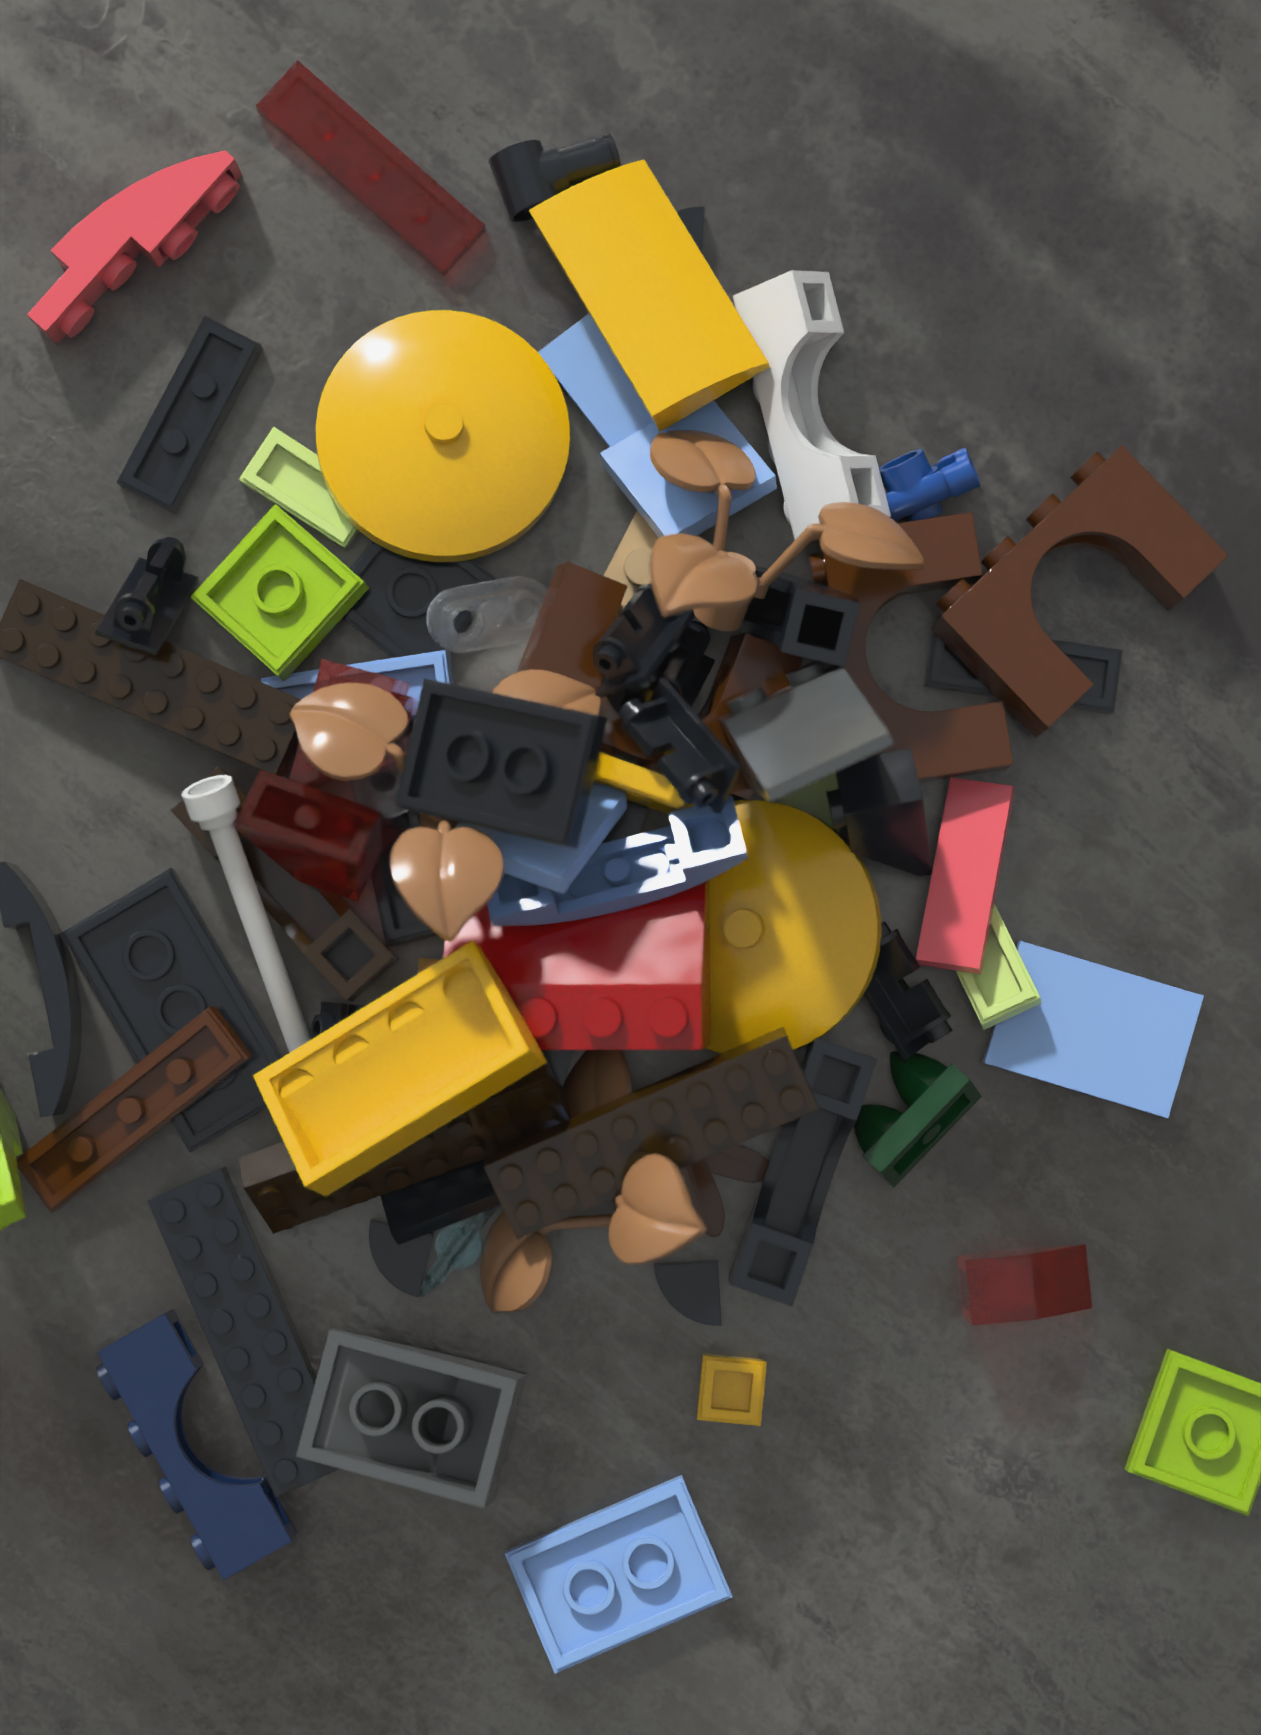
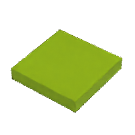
[191,504,369,681]
[1124,1349,1261,1516]

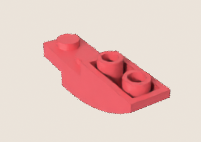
[27,150,242,345]

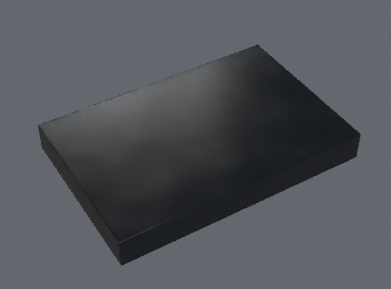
[395,678,608,849]

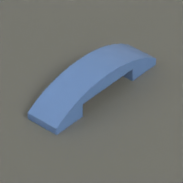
[487,796,748,926]

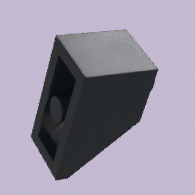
[826,748,932,876]

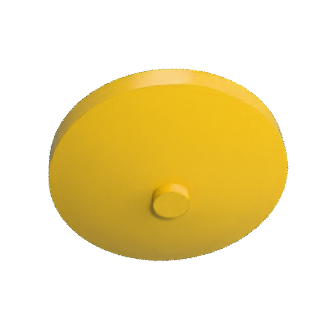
[316,310,570,562]
[706,800,882,1053]

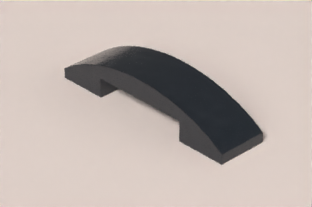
[0,861,82,1117]

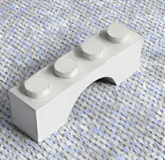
[733,270,891,540]

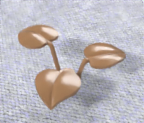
[649,430,925,631]
[290,669,600,942]
[480,1050,706,1314]

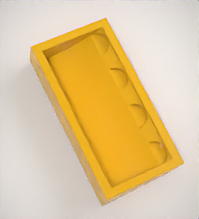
[529,159,770,432]
[253,941,547,1196]

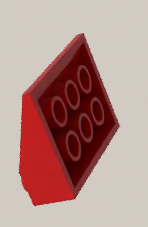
[443,880,711,1050]

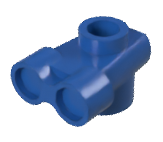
[879,447,981,522]

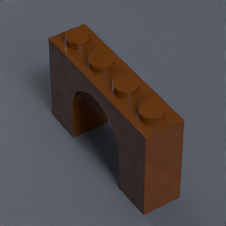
[930,445,1229,738]
[808,512,1013,783]
[517,562,804,801]

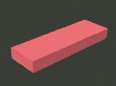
[916,777,1015,974]

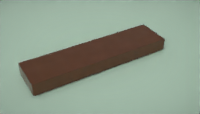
[16,1005,253,1213]

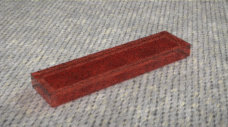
[256,60,486,276]

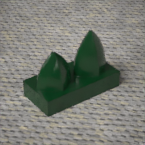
[854,1051,982,1188]

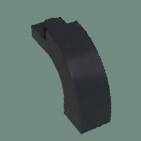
[693,566,860,667]

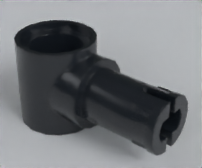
[488,133,621,222]

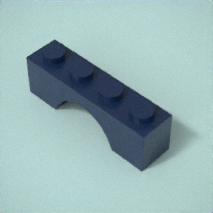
[96,1308,298,1581]

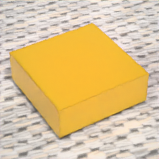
[696,1354,767,1426]

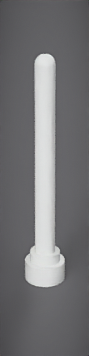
[182,775,310,1053]

